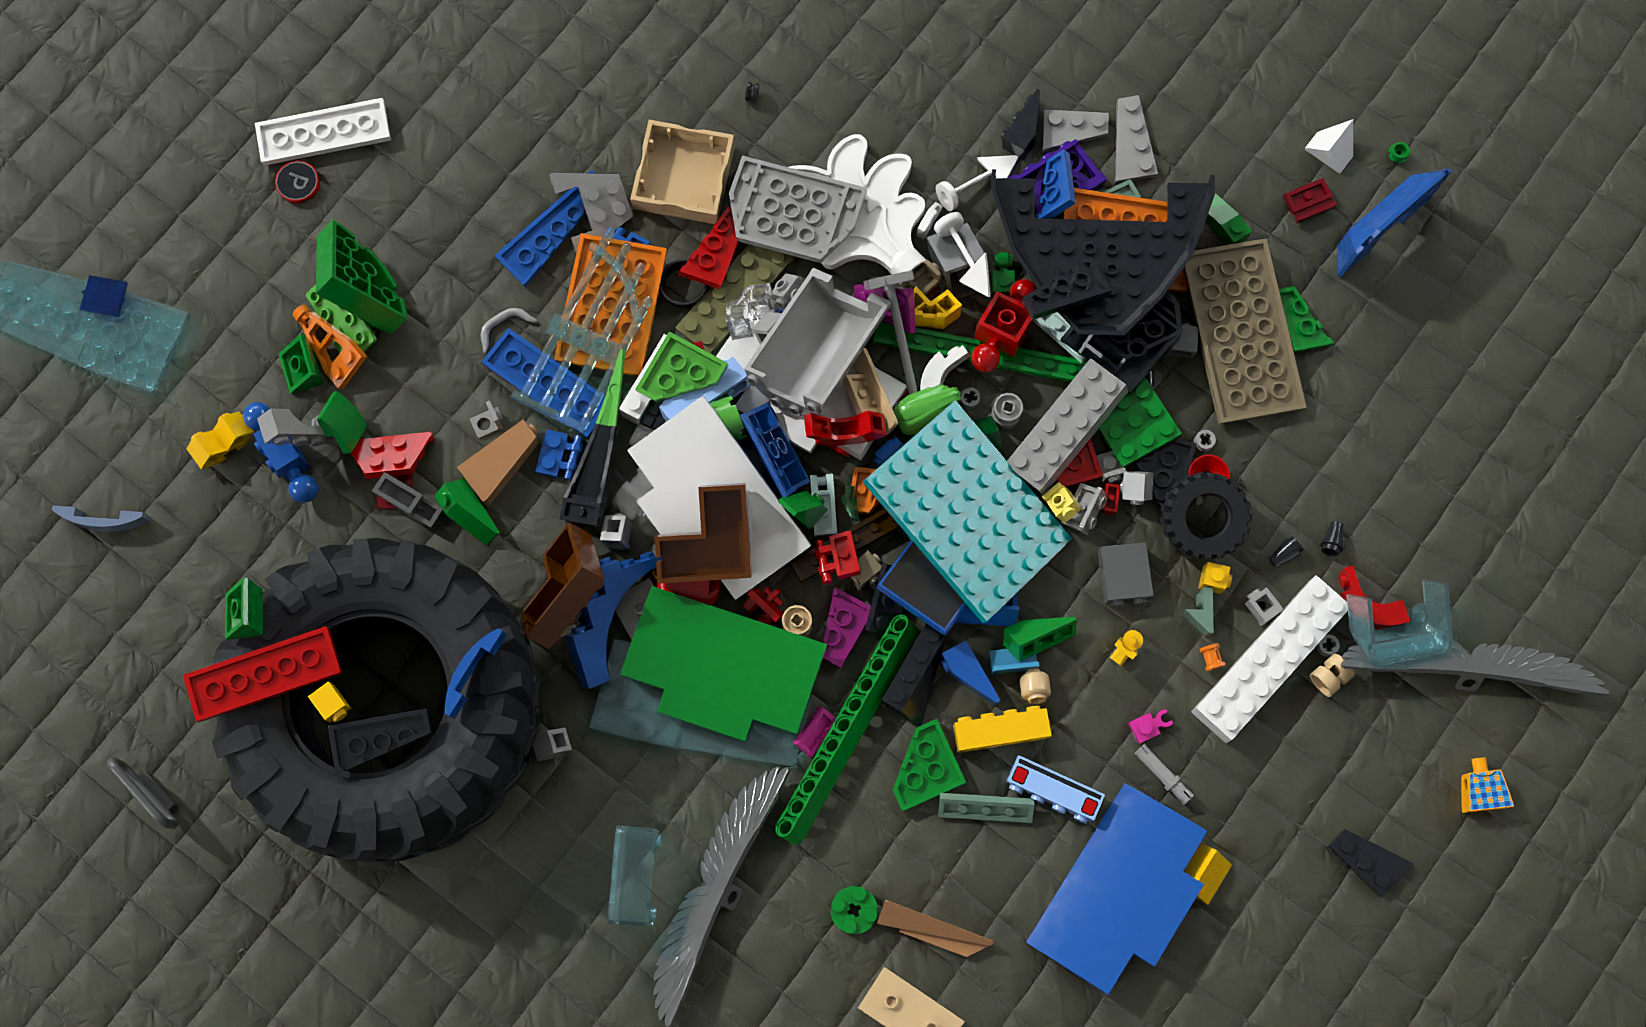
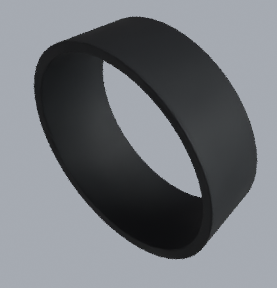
[660,259,707,308]

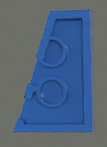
[1037,149,1076,219]

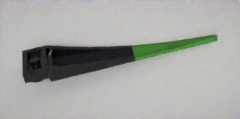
[559,349,626,527]

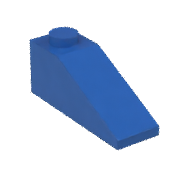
[940,641,1001,706]

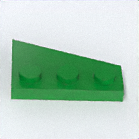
[1279,286,1334,353]

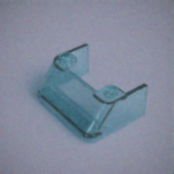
[1347,580,1453,666]
[608,825,662,927]

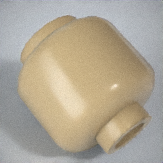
[1019,668,1051,704]

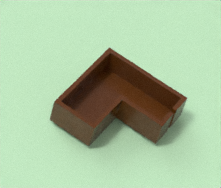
[654,483,752,583]
[521,522,605,649]

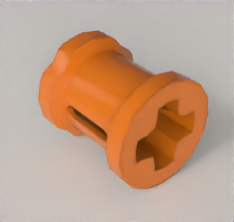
[1199,643,1226,671]

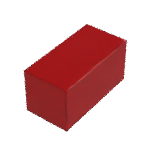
[1101,483,1120,515]

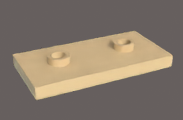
[858,967,965,1027]

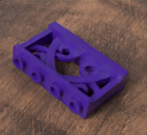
[1009,139,1107,219]

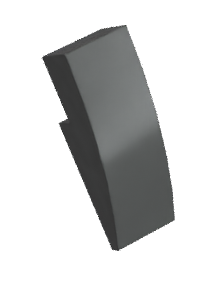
[372,472,445,531]

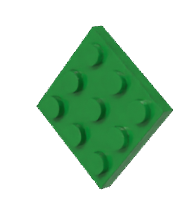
[1098,379,1182,468]

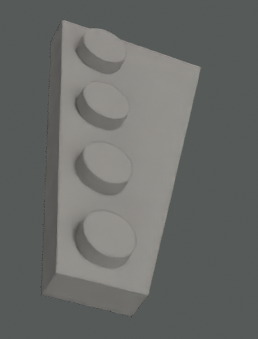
[1115,95,1158,184]

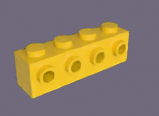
[953,706,1052,753]

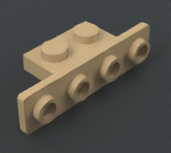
[842,348,898,435]

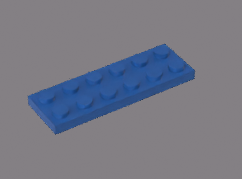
[481,328,605,439]

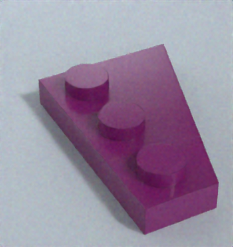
[854,284,916,334]
[823,587,871,669]

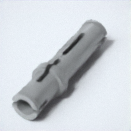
[1134,744,1194,805]

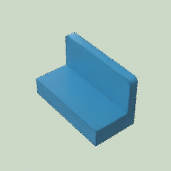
[989,649,1040,675]

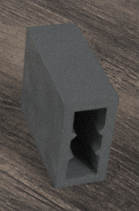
[1097,542,1153,607]

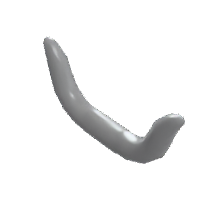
[480,308,538,354]

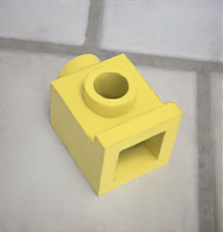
[1042,482,1082,523]

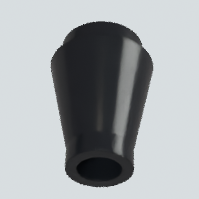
[1320,521,1344,556]
[1268,536,1304,568]

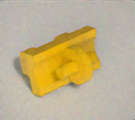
[1110,630,1143,666]

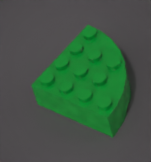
[316,219,407,335]

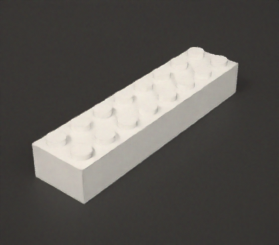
[1191,575,1351,743]

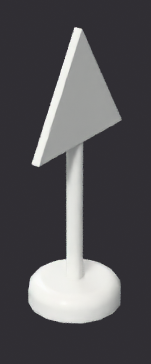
[936,155,1019,211]
[934,212,991,297]

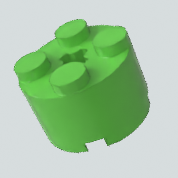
[710,395,747,442]

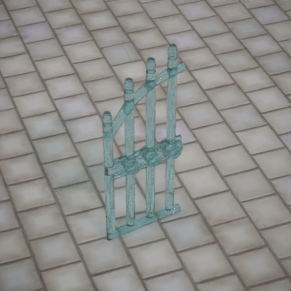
[510,227,653,433]

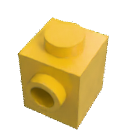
[1198,562,1232,594]
[308,681,351,723]

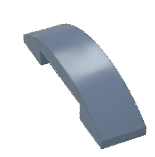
[52,506,151,532]

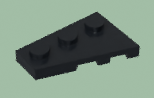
[865,563,924,635]

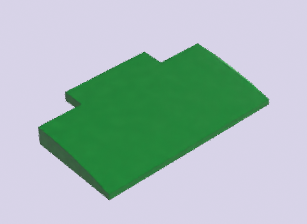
[620,586,827,741]

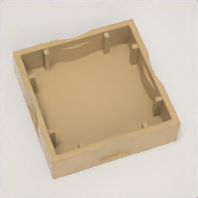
[630,120,735,224]

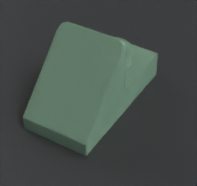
[1182,587,1214,637]

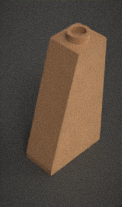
[457,420,539,507]

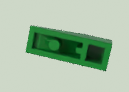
[1206,193,1252,246]
[434,478,500,546]
[778,491,828,530]
[1003,617,1077,662]

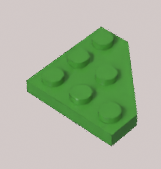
[635,332,729,402]

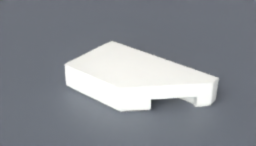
[917,202,943,239]

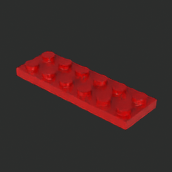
[183,626,343,723]

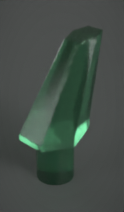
[840,485,859,521]

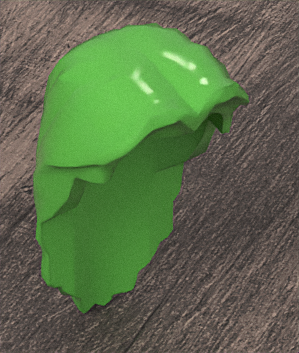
[893,384,961,436]

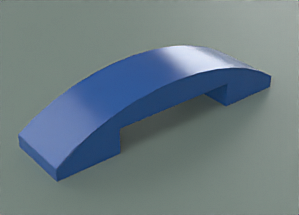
[445,628,507,719]

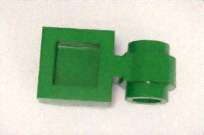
[992,252,1015,294]

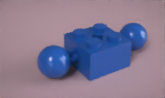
[243,402,318,503]

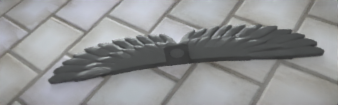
[1341,634,1610,696]
[653,767,790,1027]

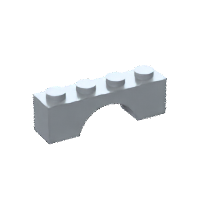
[257,408,339,446]

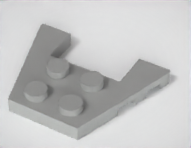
[549,173,633,253]

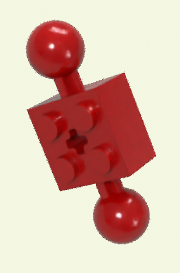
[971,279,1037,372]

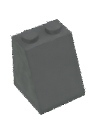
[927,223,990,299]

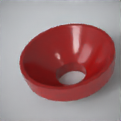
[1188,455,1230,496]

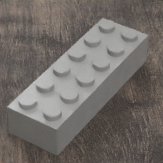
[1007,358,1129,496]

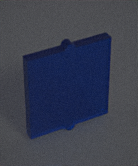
[80,275,128,317]

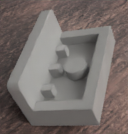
[1062,483,1107,535]

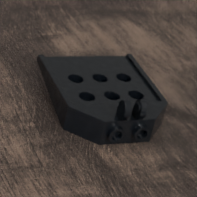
[1060,292,1182,395]

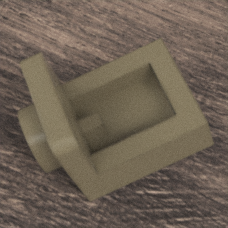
[907,259,942,295]

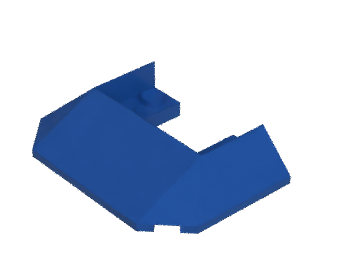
[1337,168,1452,278]

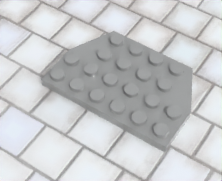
[729,156,867,263]

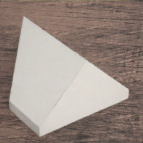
[1305,119,1353,174]

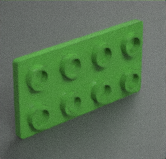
[306,284,377,353]

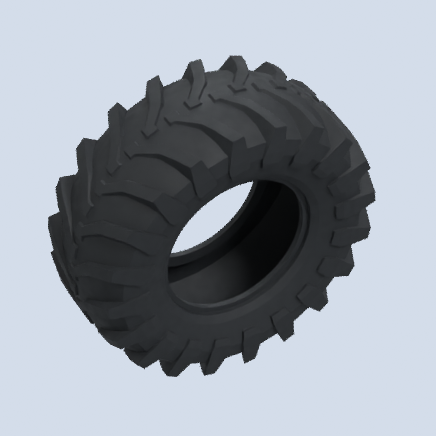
[212,538,541,862]

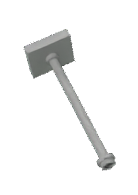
[863,270,918,395]

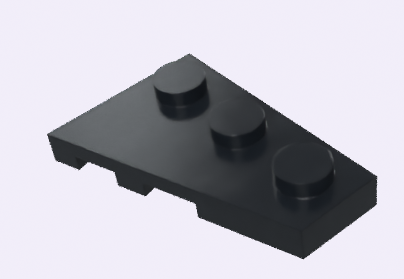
[1327,829,1414,897]

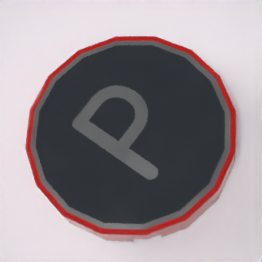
[275,161,320,204]

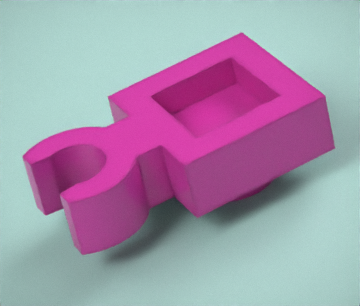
[1128,709,1173,744]

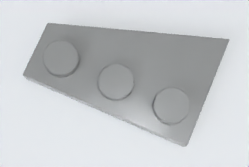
[1042,110,1109,153]

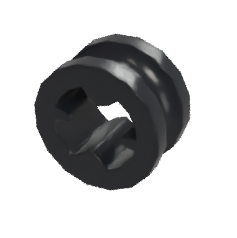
[745,82,760,103]

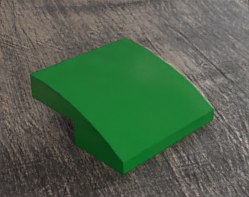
[317,391,367,454]

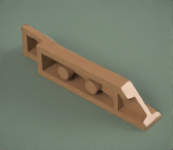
[877,900,994,957]

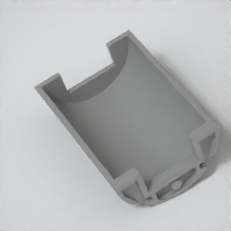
[744,268,891,417]

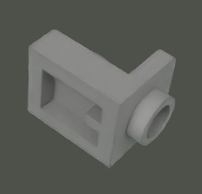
[1097,451,1127,484]

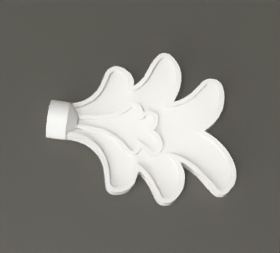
[789,134,926,287]

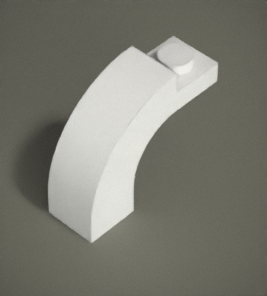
[920,345,970,390]

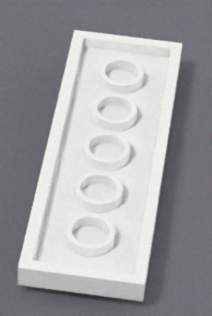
[255,98,391,166]

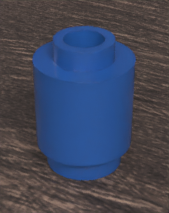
[873,437,903,467]

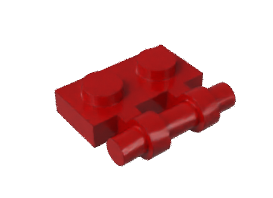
[814,530,861,584]

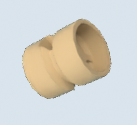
[782,605,812,637]
[1310,654,1355,697]

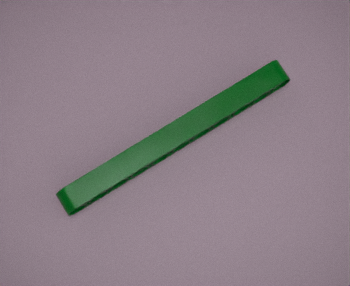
[775,615,919,845]

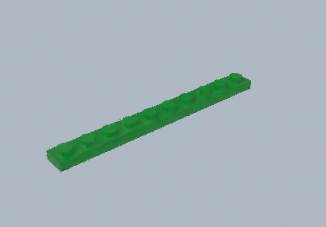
[873,321,1088,382]

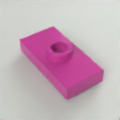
[793,706,836,758]

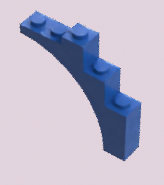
[565,551,663,689]

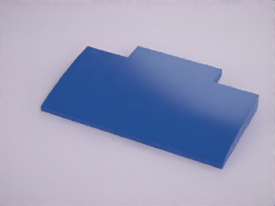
[1026,783,1207,996]

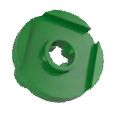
[831,886,878,934]

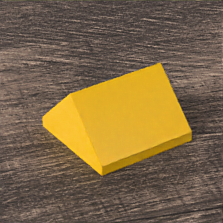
[1184,843,1232,905]

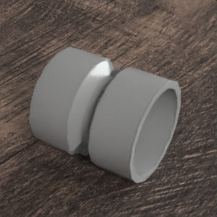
[991,393,1023,429]

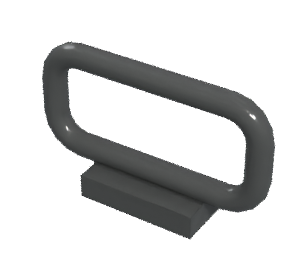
[107,757,178,829]

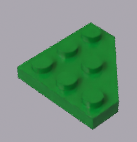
[892,719,966,812]

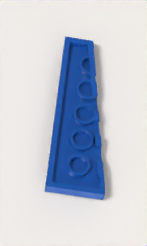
[495,170,595,287]

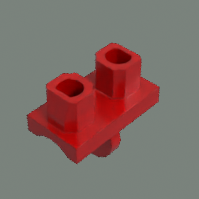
[743,587,784,625]

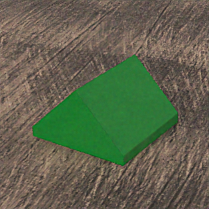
[278,334,324,394]
[225,578,263,640]

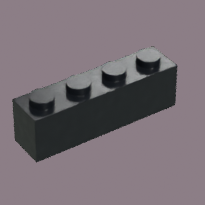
[881,623,947,726]

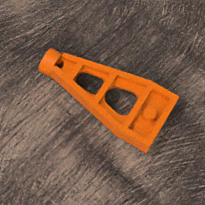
[292,305,367,389]

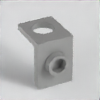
[470,400,503,439]

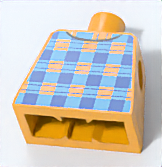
[1461,757,1514,813]

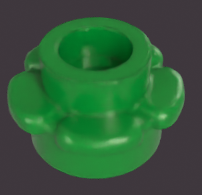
[1388,142,1410,163]

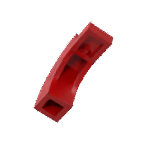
[804,410,886,446]
[1338,566,1410,629]

